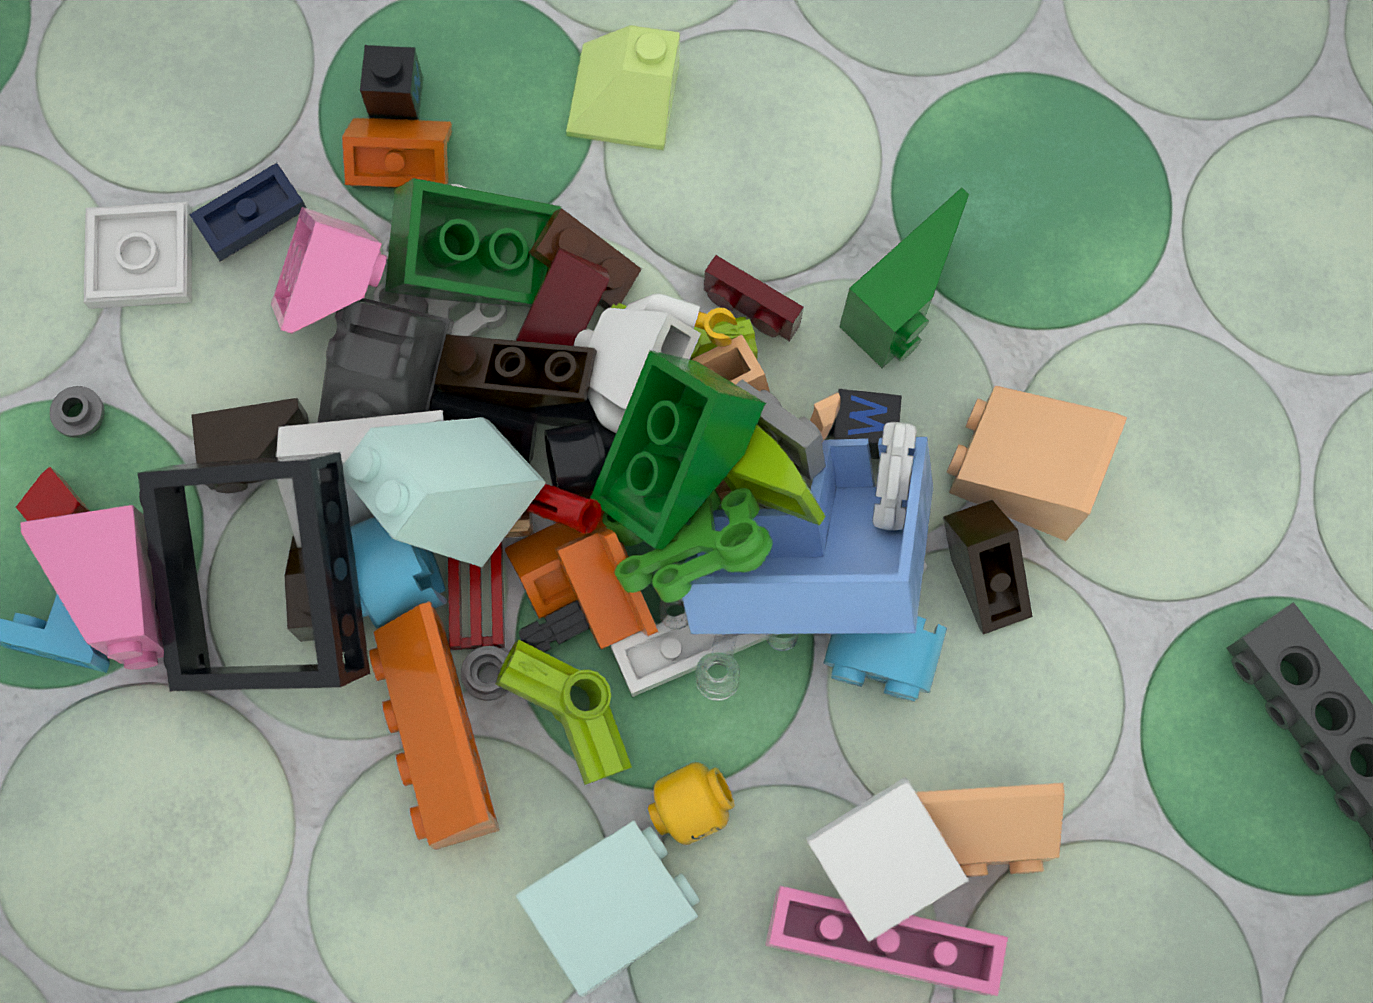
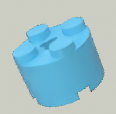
[351,516,447,628]
[823,616,947,702]

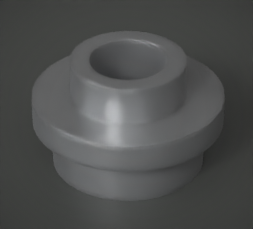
[50,386,105,438]
[461,646,509,701]

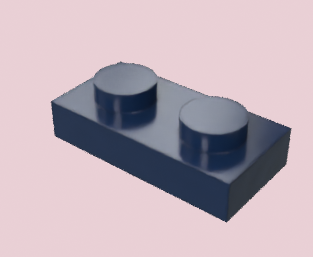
[189,162,306,261]

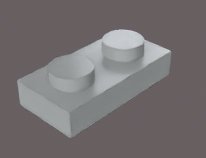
[736,380,826,480]

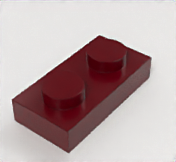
[704,255,804,342]

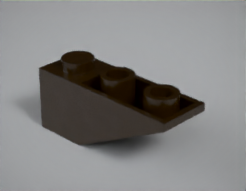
[434,334,597,409]

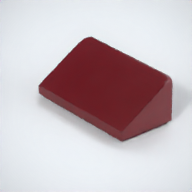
[516,248,610,346]

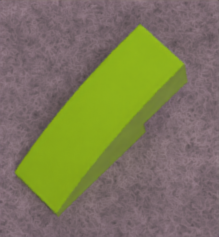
[724,425,826,526]

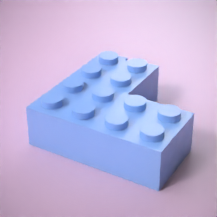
[682,437,933,634]

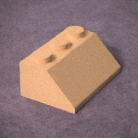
[915,783,1065,877]

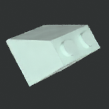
[343,417,546,567]
[515,821,700,997]

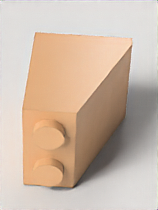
[946,385,1127,541]

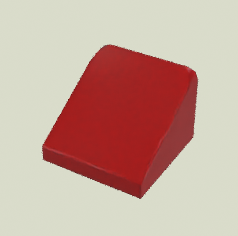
[16,467,90,521]

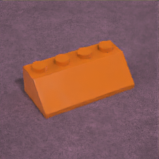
[369,602,500,850]

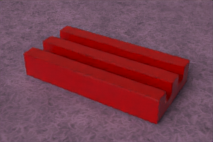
[448,542,505,650]

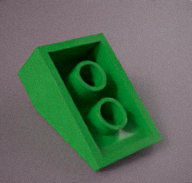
[385,178,561,307]
[839,187,969,368]
[591,350,766,550]

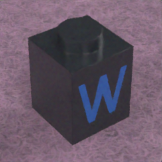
[360,45,423,120]
[827,389,902,460]

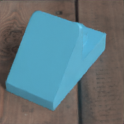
[0,594,110,673]

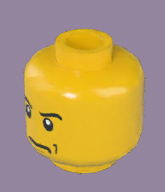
[648,762,735,845]

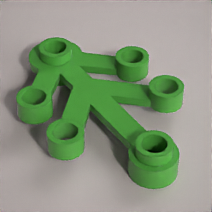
[602,488,773,603]

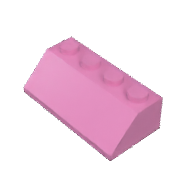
[271,207,387,333]

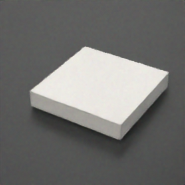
[84,202,192,309]
[806,777,969,942]

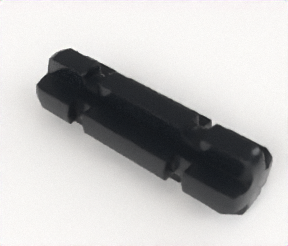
[519,599,590,652]

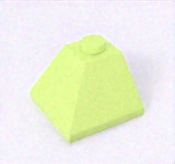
[566,25,680,150]

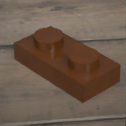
[529,208,642,310]

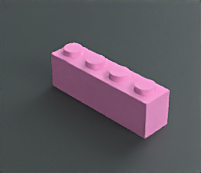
[765,886,1008,996]

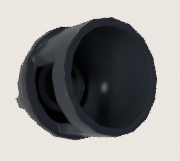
[544,418,616,499]

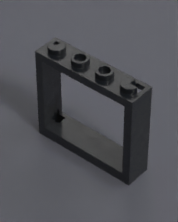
[137,452,370,691]

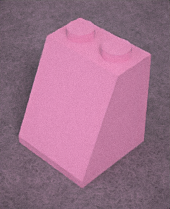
[20,505,164,669]

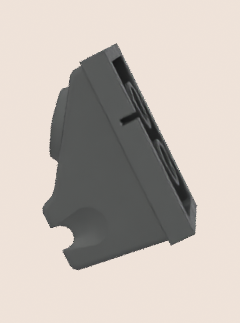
[318,298,454,423]

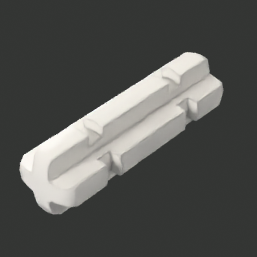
[872,422,917,531]

